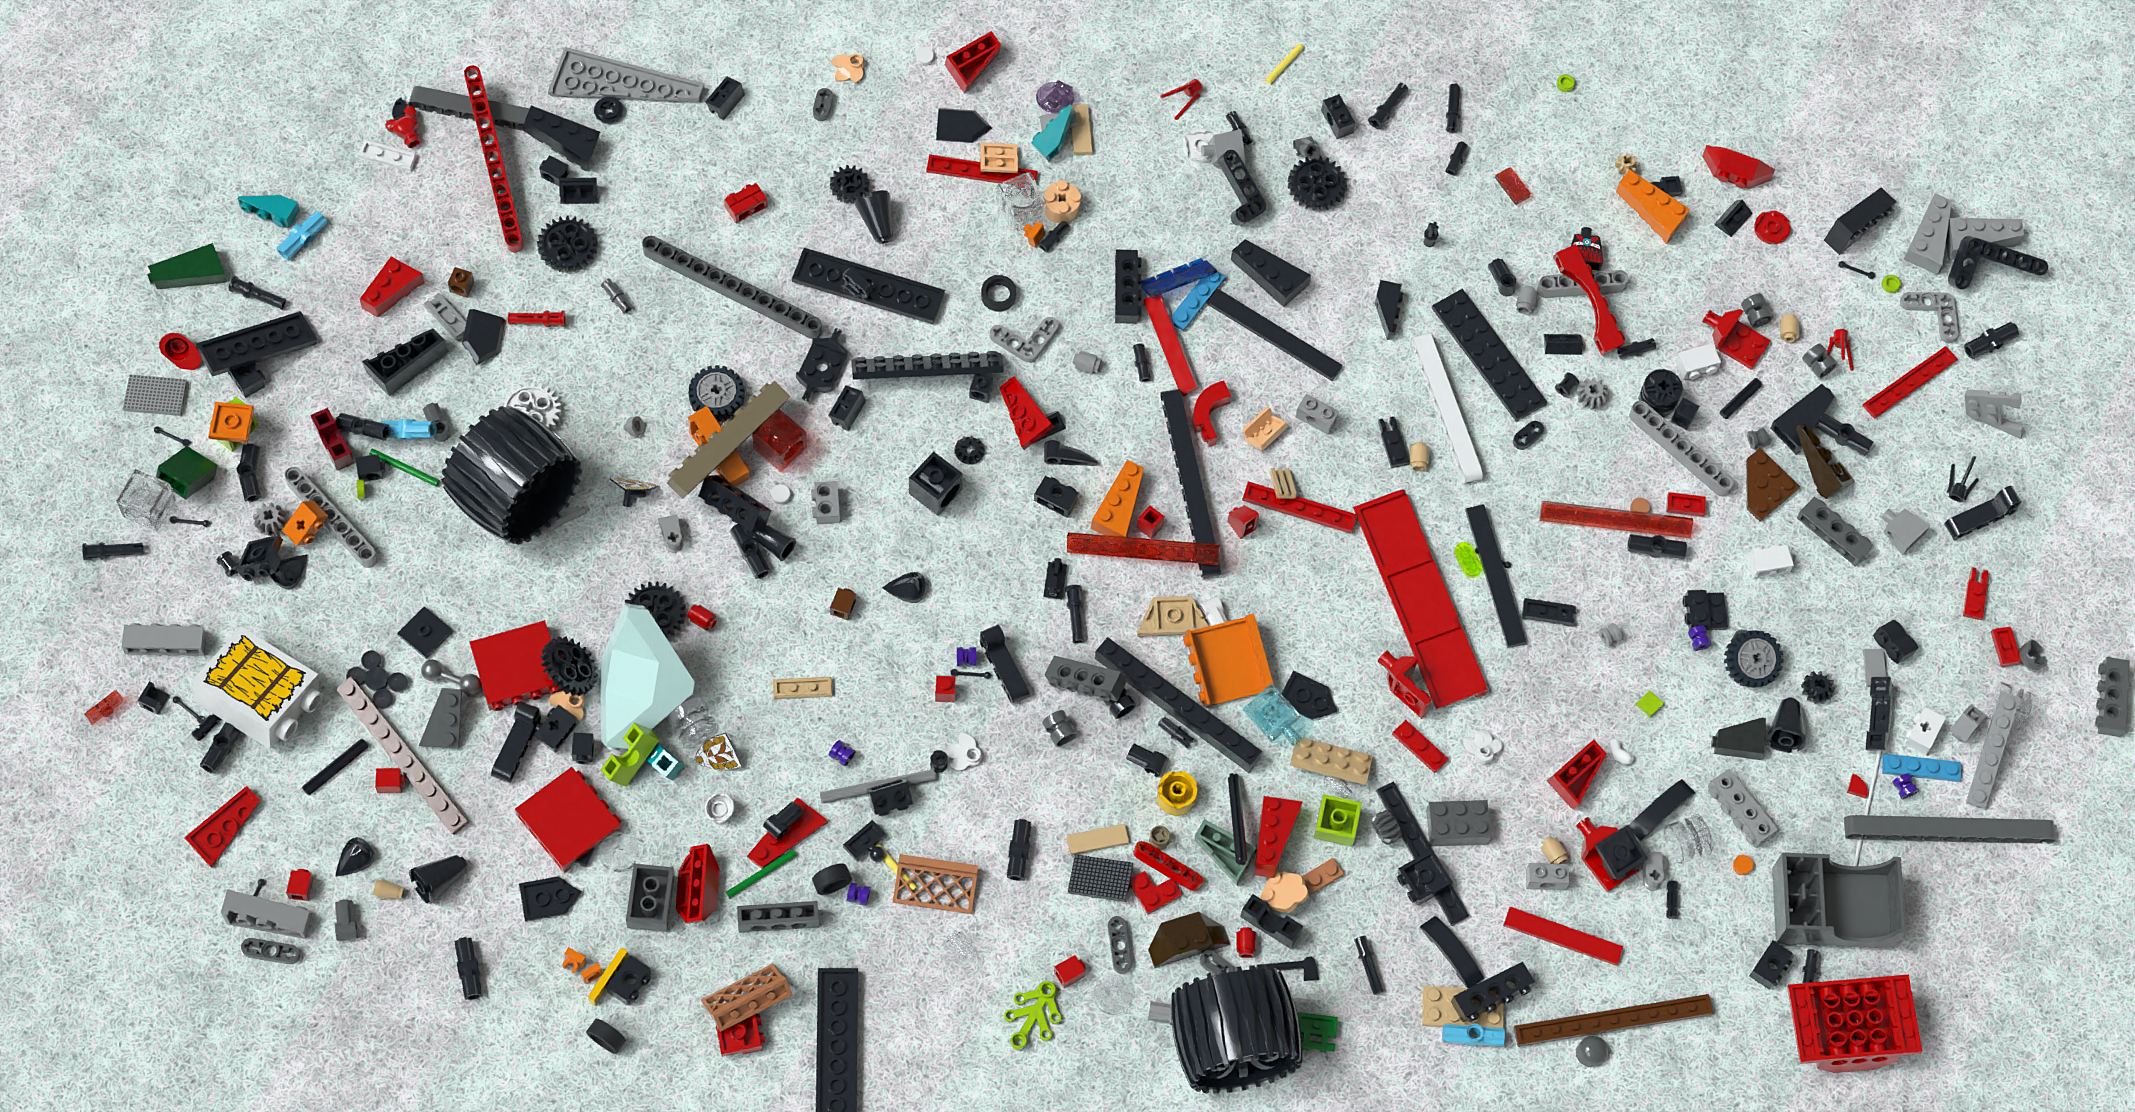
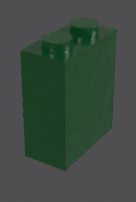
[155,446,218,500]

